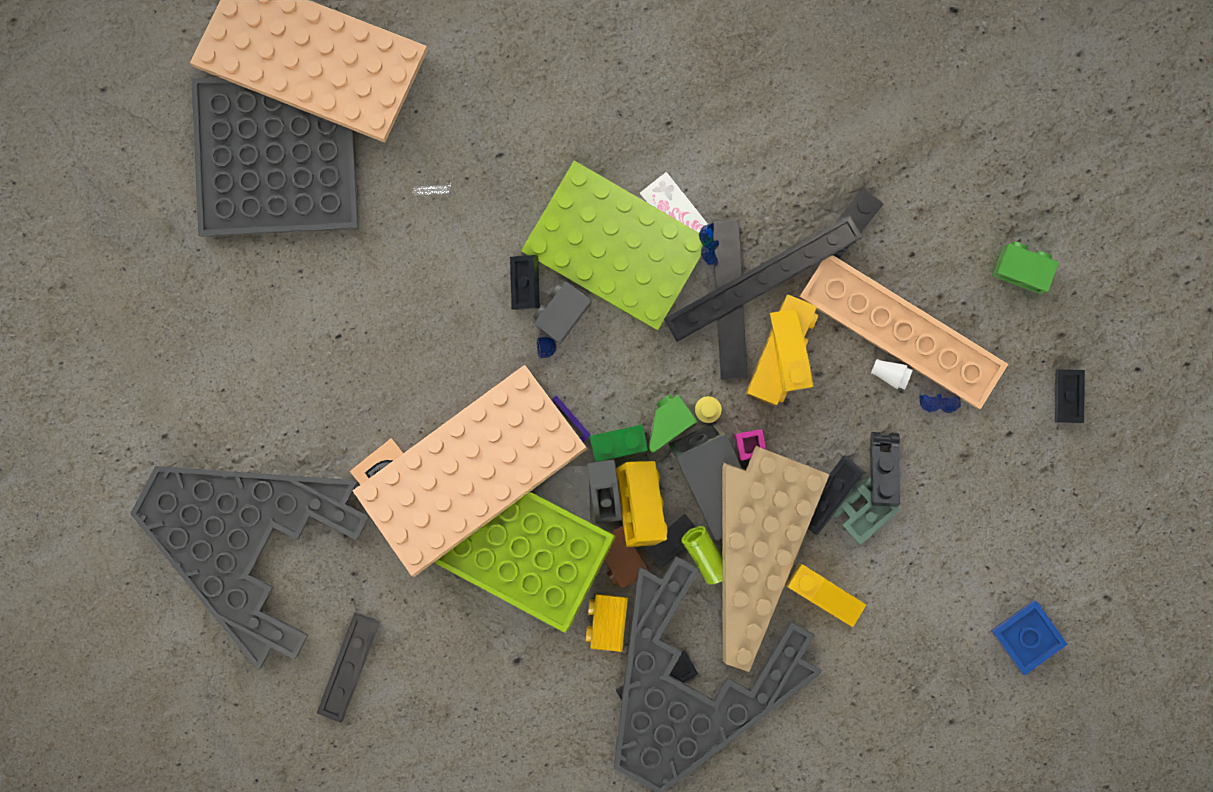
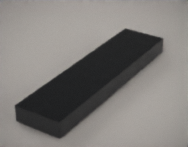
[317,612,380,723]

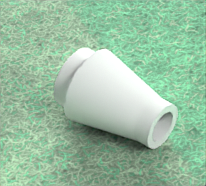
[871,359,913,390]

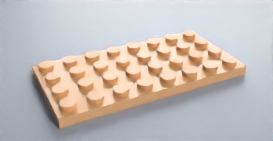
[190,0,428,143]
[353,365,587,577]

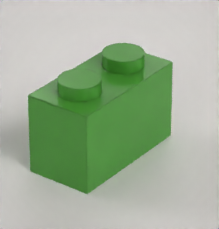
[992,242,1059,294]

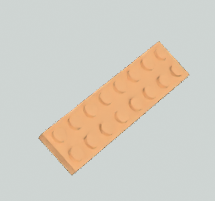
[799,255,1008,409]

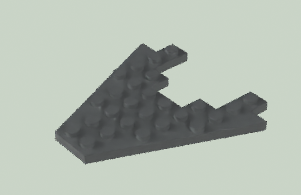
[130,466,370,669]

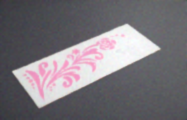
[640,172,713,251]

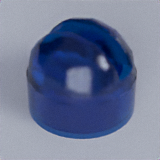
[536,337,556,359]

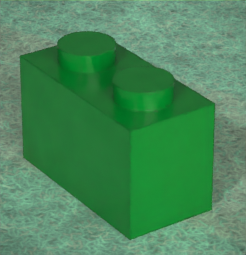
[590,424,648,462]

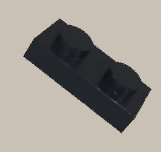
[510,255,540,310]
[1055,369,1085,423]
[644,514,696,569]

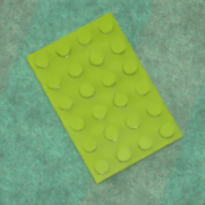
[521,161,711,331]
[434,492,616,633]

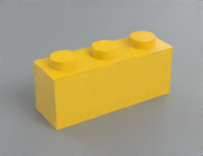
[616,461,668,547]

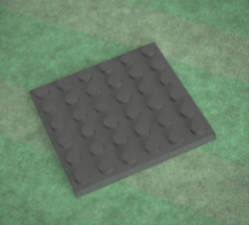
[191,77,359,237]

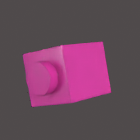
[733,429,766,461]

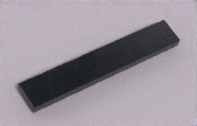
[712,220,747,379]

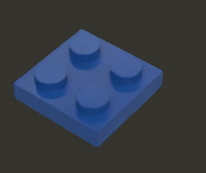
[991,600,1068,676]

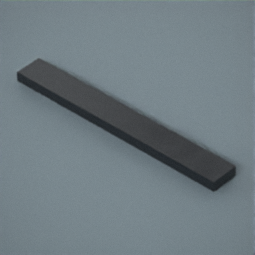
[664,215,863,342]

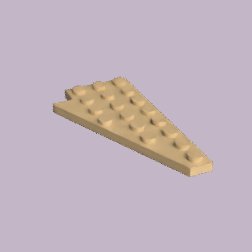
[722,446,829,672]

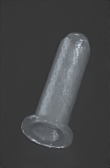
[413,182,451,197]

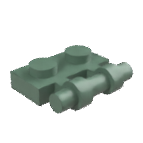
[833,476,900,545]

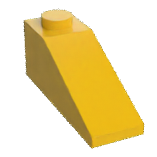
[770,309,813,392]
[785,562,866,627]

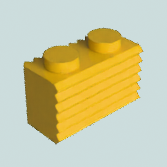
[586,593,628,652]

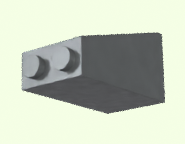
[669,421,742,541]

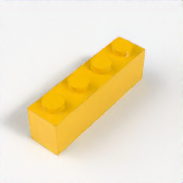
[745,294,818,406]

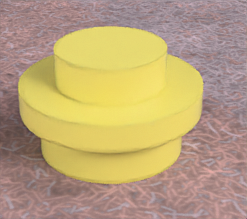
[695,396,722,423]

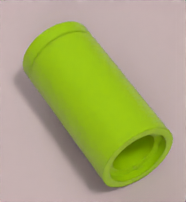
[682,526,722,585]

